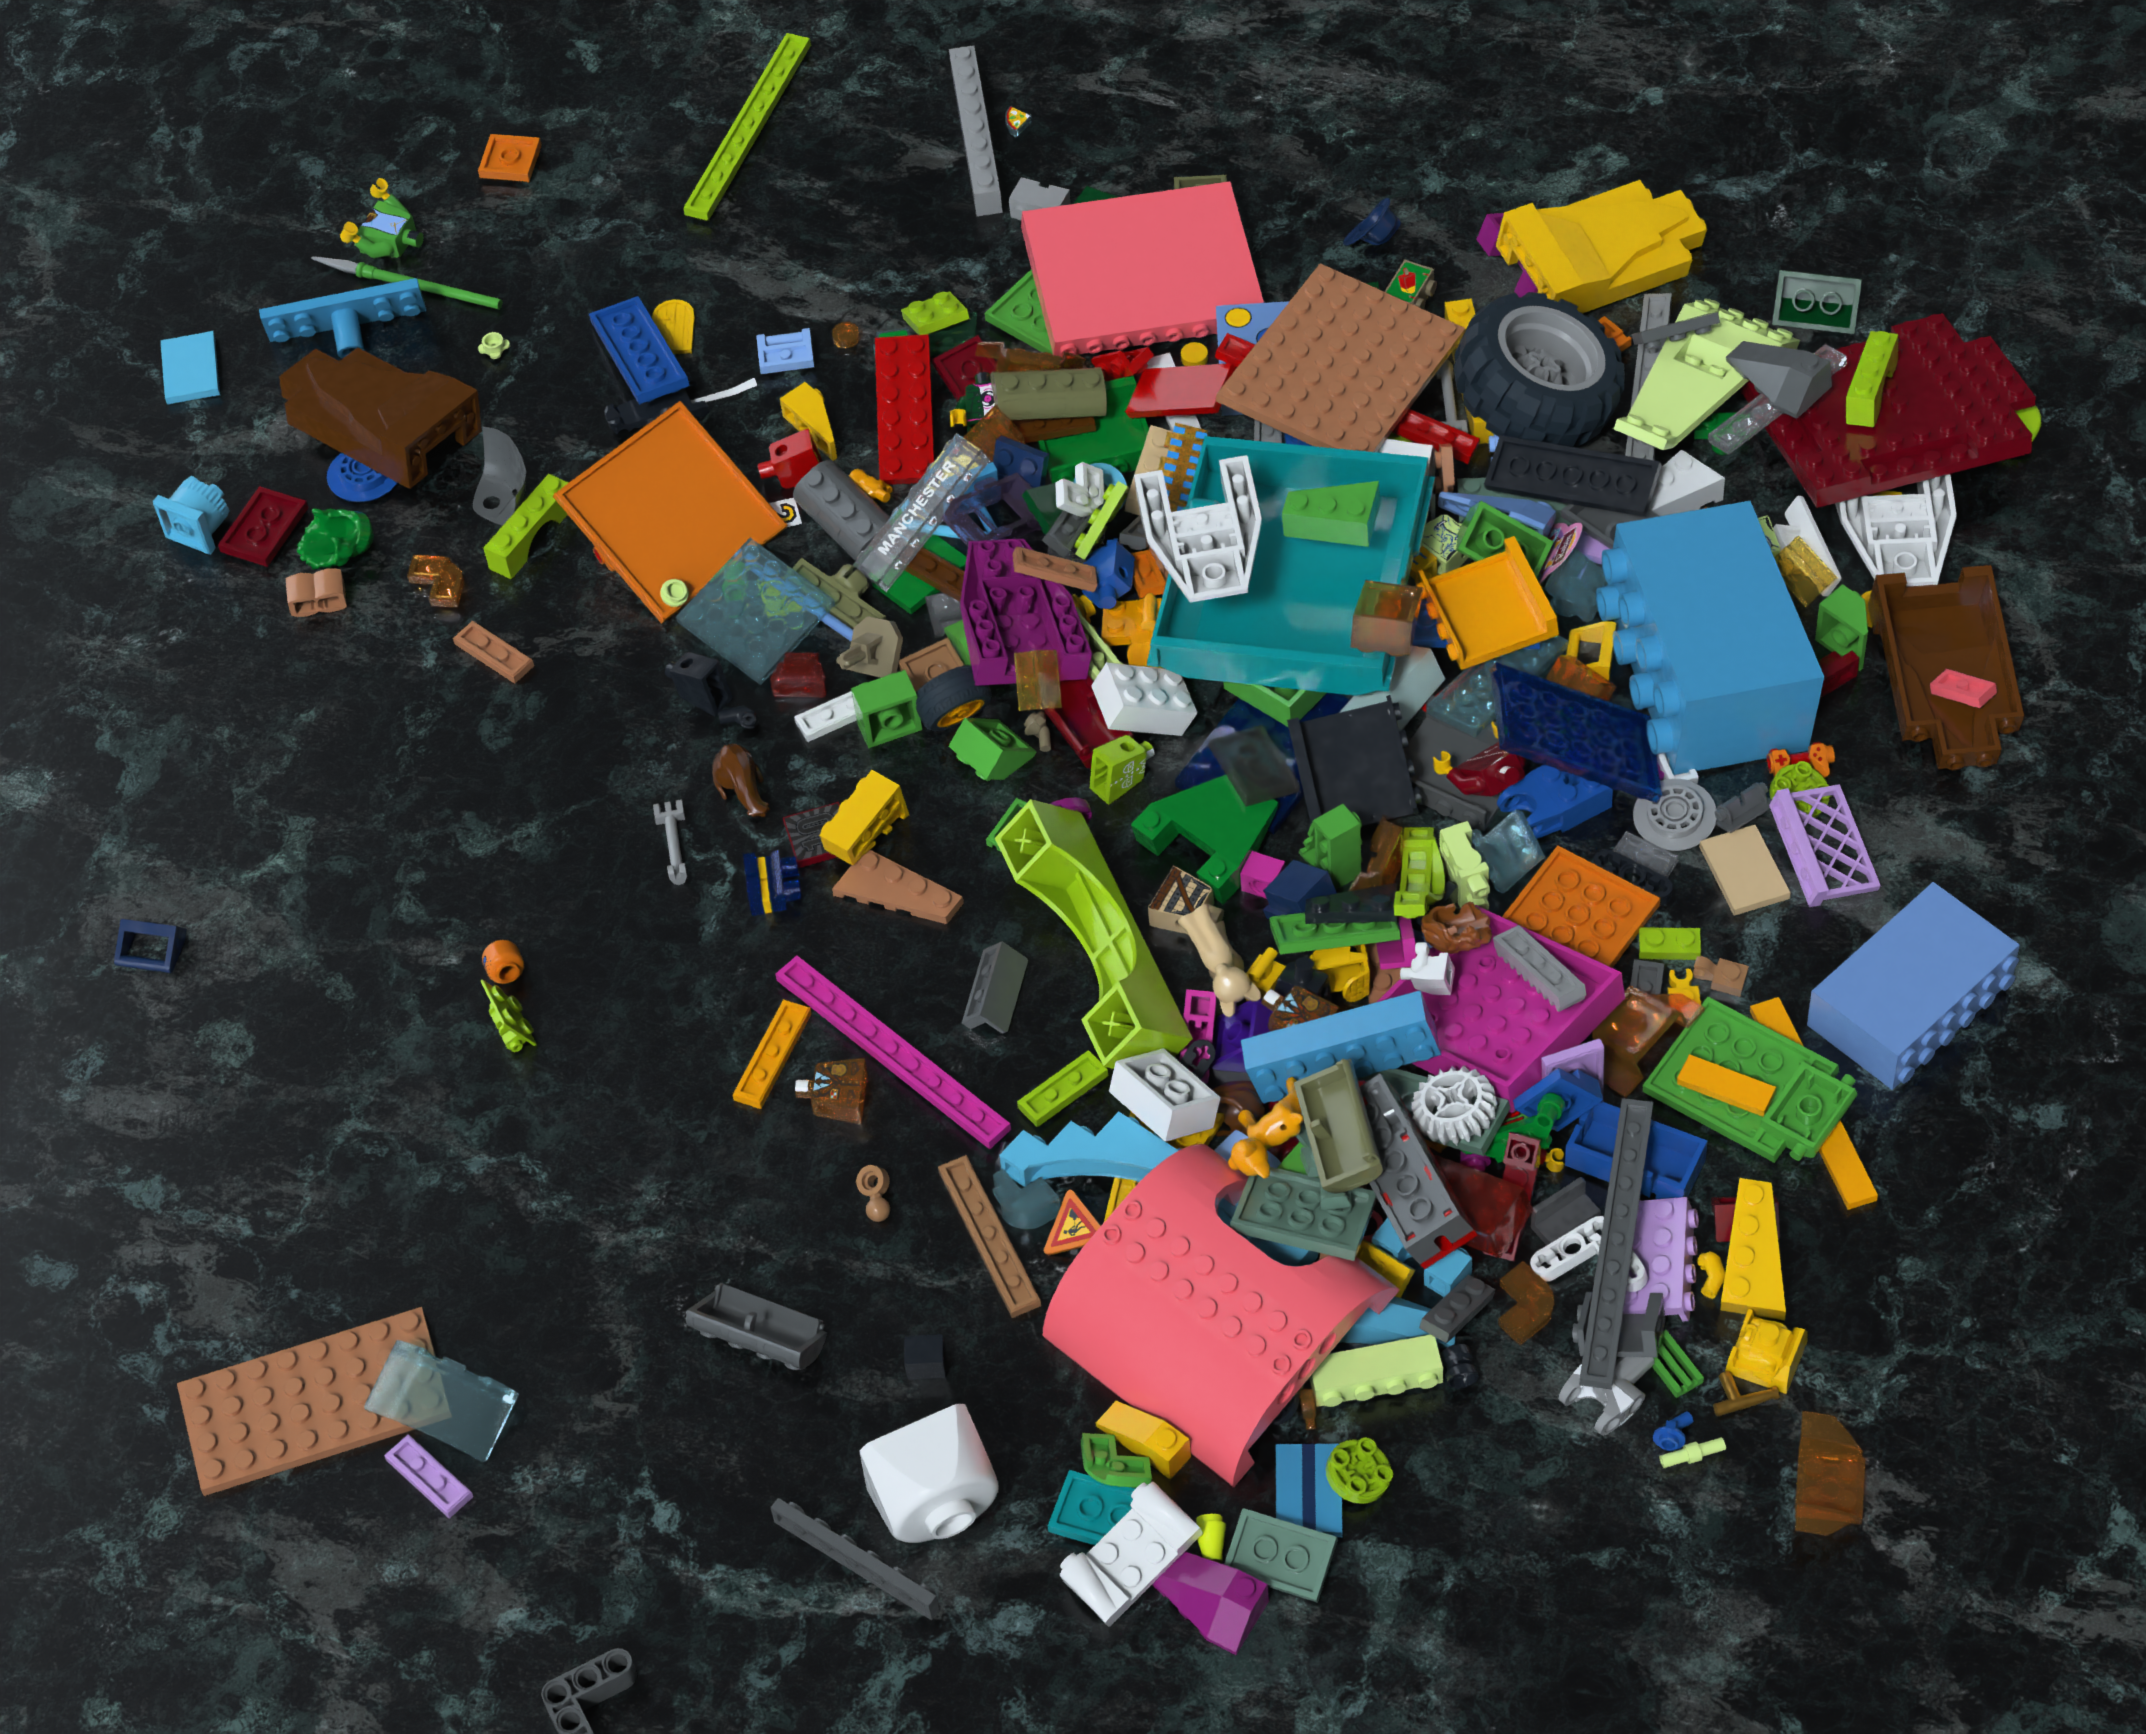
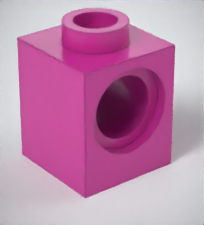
[1240,851,1285,899]

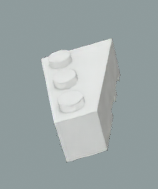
[1649,450,1725,516]

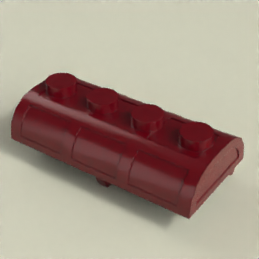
[1026,675,1133,769]

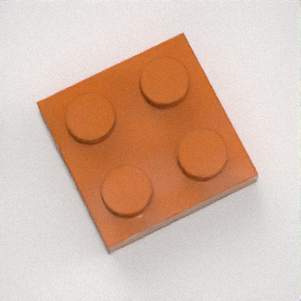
[478,134,542,182]

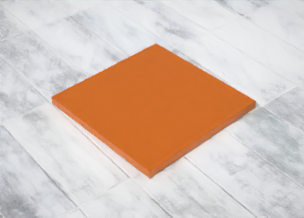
[553,401,788,624]

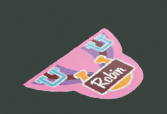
[1537,523,1583,584]

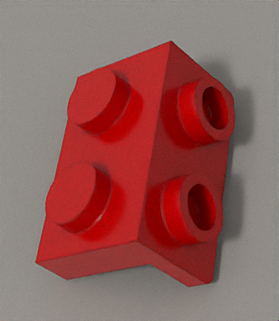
[1091,347,1154,381]

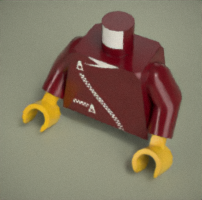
[1433,716,1526,797]

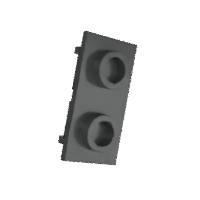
[1715,782,1772,833]

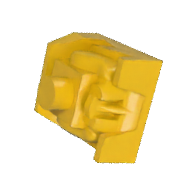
[1725,1309,1807,1394]

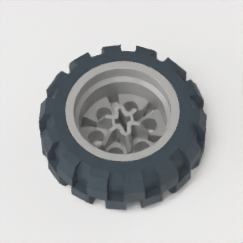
[1454,292,1625,447]

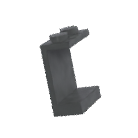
[1572,1292,1666,1358]

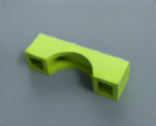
[1846,331,1898,427]
[483,474,568,579]

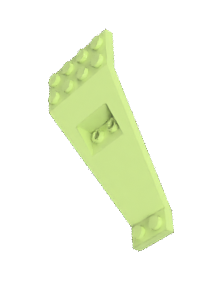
[1614,298,1800,450]

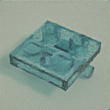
[1472,809,1545,893]

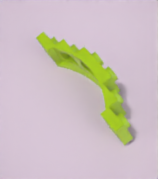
[1394,827,1445,919]

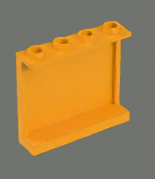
[1416,536,1559,670]

